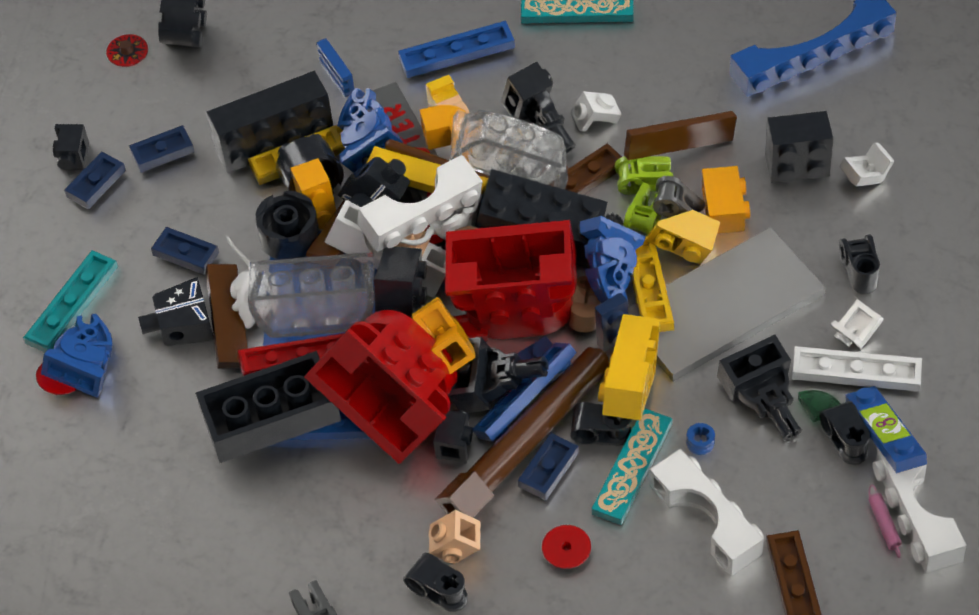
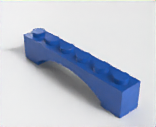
[729,0,897,97]

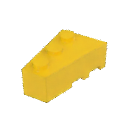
[598,314,660,421]

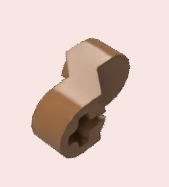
[569,276,600,333]

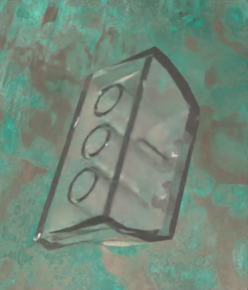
[450,110,568,189]
[248,252,375,338]

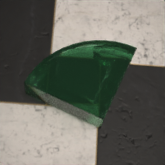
[798,390,841,423]

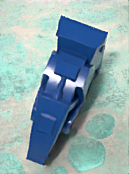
[337,88,403,173]
[580,216,645,303]
[41,314,112,398]

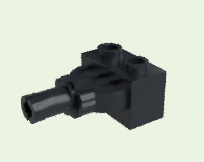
[500,62,576,156]
[717,334,802,441]
[448,337,549,413]

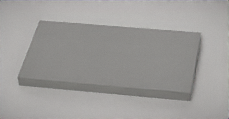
[628,227,826,381]

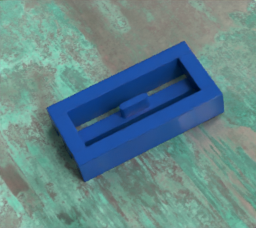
[316,38,354,97]

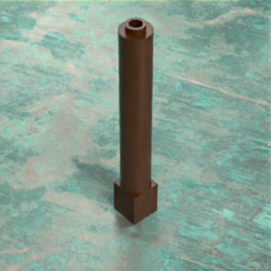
[435,347,609,518]

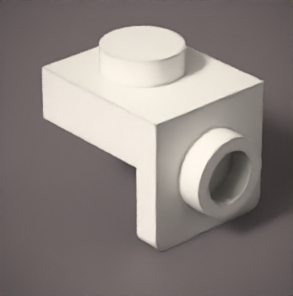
[571,91,622,132]
[839,143,894,187]
[830,299,884,349]

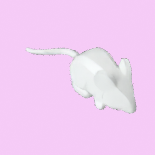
[400,194,482,245]
[227,236,274,329]

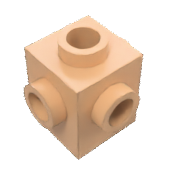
[429,510,480,564]

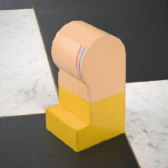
[425,74,471,117]

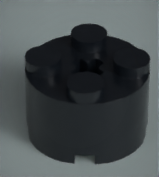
[158,0,207,48]
[276,134,344,194]
[255,191,320,264]

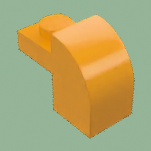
[419,105,474,163]
[412,297,476,374]

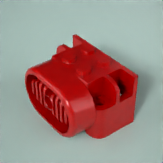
[445,220,577,340]
[304,310,457,464]

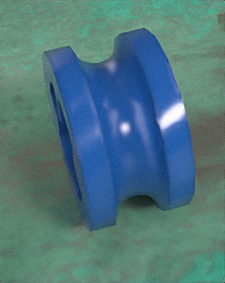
[686,423,715,455]

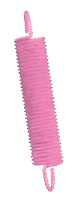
[868,485,902,558]

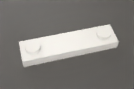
[792,346,922,392]

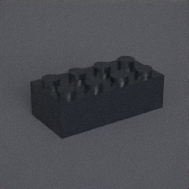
[206,70,334,173]
[475,169,608,268]
[195,351,341,463]

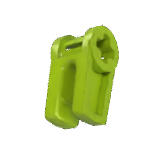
[615,156,673,195]
[623,182,662,236]

